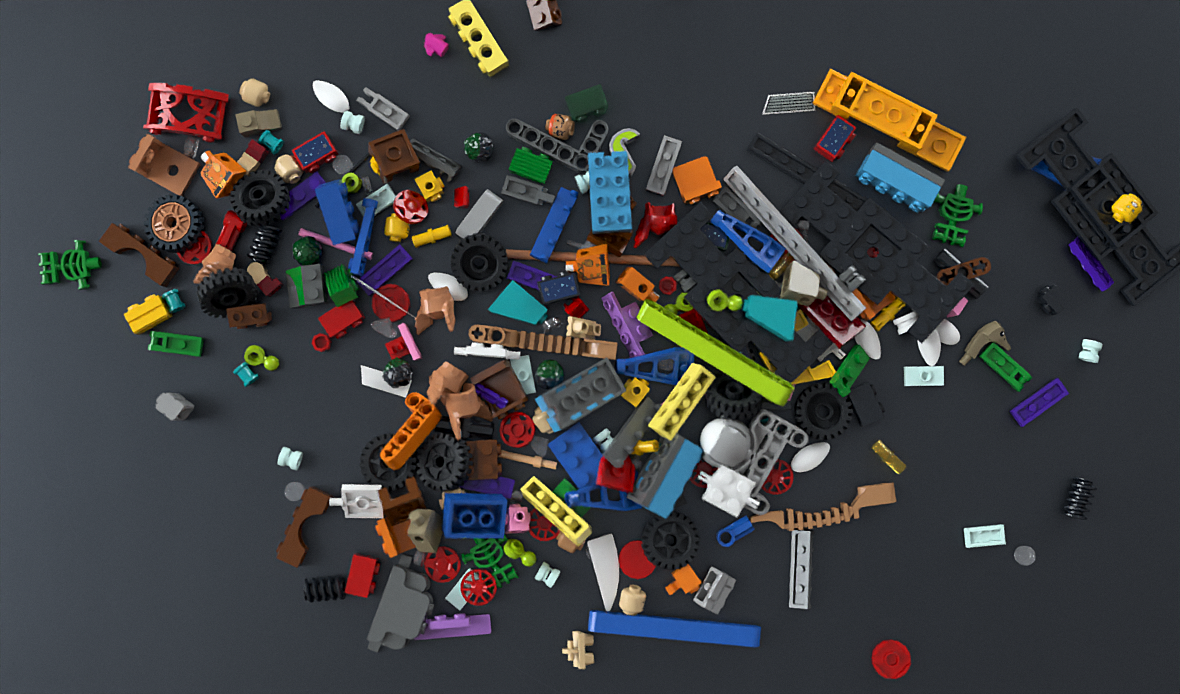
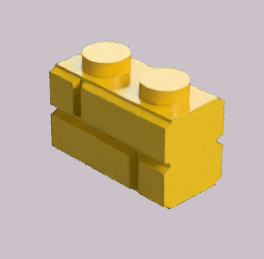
[124,294,173,335]

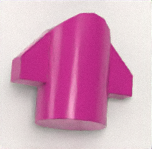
[424,33,449,57]

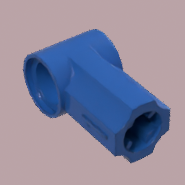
[716,515,755,547]

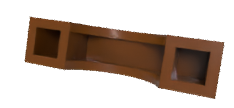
[99,223,179,287]
[276,486,333,568]

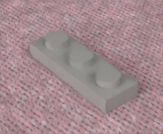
[646,135,682,196]

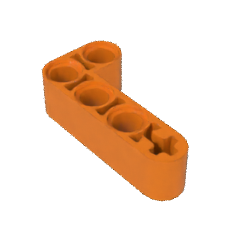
[380,392,442,470]

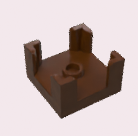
[368,129,420,184]
[377,477,427,526]

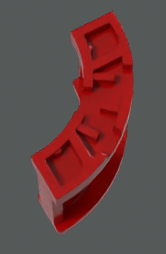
[143,83,229,143]

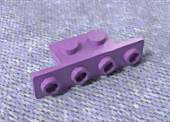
[602,292,653,364]
[414,613,491,640]

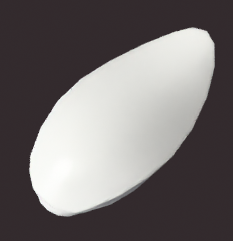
[313,81,349,113]
[428,273,468,301]
[854,319,881,359]
[936,319,960,345]
[918,329,941,366]
[791,442,830,472]

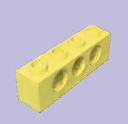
[448,0,509,77]
[648,363,716,440]
[520,476,592,547]

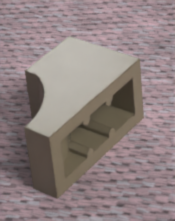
[235,109,282,137]

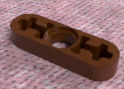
[935,257,991,287]

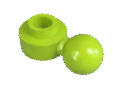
[341,173,362,193]
[707,290,742,311]
[664,292,693,315]
[244,345,279,371]
[503,539,537,567]

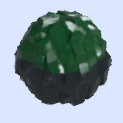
[464,132,493,163]
[292,236,323,266]
[382,357,412,389]
[535,359,565,390]

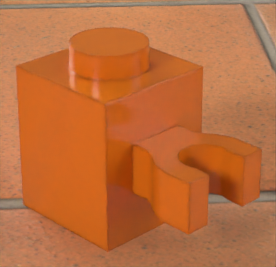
[665,563,702,595]

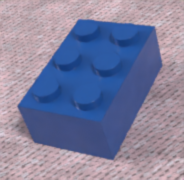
[315,179,360,245]
[547,422,603,489]
[442,493,508,538]

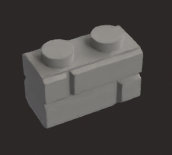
[155,393,194,421]
[693,566,736,614]

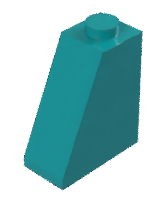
[488,280,548,325]
[743,295,797,342]

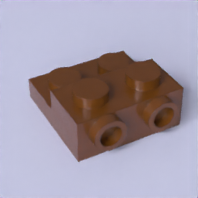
[466,440,502,481]

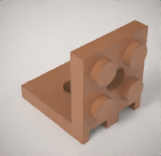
[128,134,201,196]

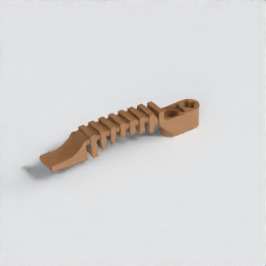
[469,325,618,360]
[749,482,896,531]

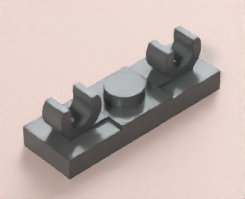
[410,139,462,182]

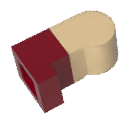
[237,139,270,177]
[247,262,284,297]

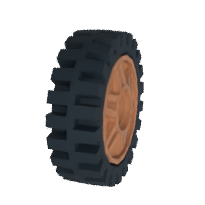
[144,194,204,253]

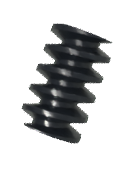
[247,224,282,266]
[1062,477,1097,520]
[304,575,346,603]

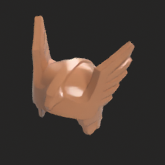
[193,244,236,284]
[415,286,456,335]
[427,362,469,407]
[445,383,493,440]

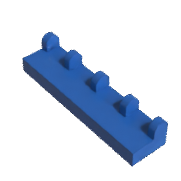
[530,187,579,263]

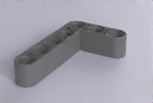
[506,118,609,174]

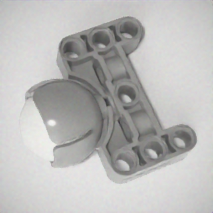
[700,409,808,515]

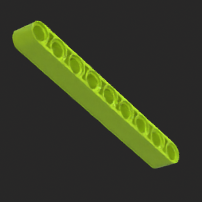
[637,299,794,406]

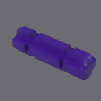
[475,383,508,409]

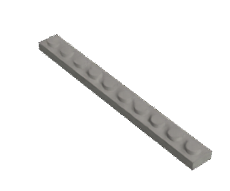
[723,166,866,321]

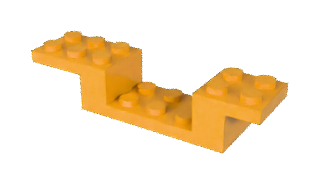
[812,69,966,172]

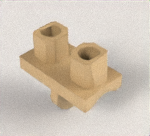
[567,317,601,340]
[562,631,594,669]

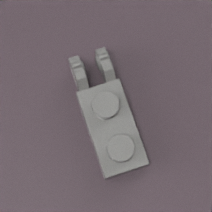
[356,87,410,131]

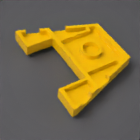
[759,309,836,385]

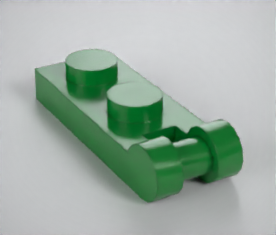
[148,331,204,357]
[979,342,1032,392]
[830,345,870,397]

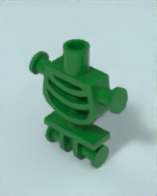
[932,184,983,248]
[38,240,102,290]
[461,533,519,593]

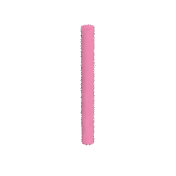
[299,228,373,260]

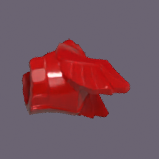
[634,203,678,248]

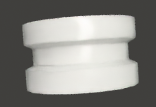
[893,312,919,335]

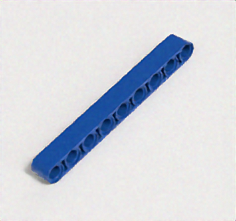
[588,610,761,647]

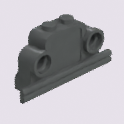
[366,553,435,653]

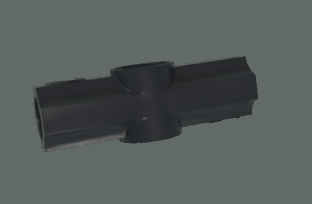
[933,249,988,299]
[435,416,494,440]

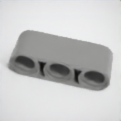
[455,189,503,239]

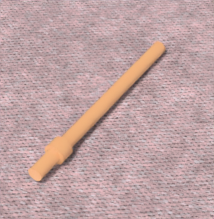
[498,450,557,470]

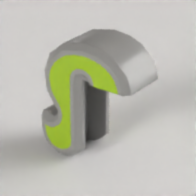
[609,128,640,177]

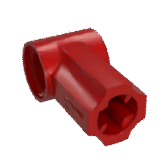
[216,210,247,251]

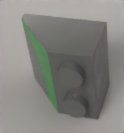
[286,264,328,309]

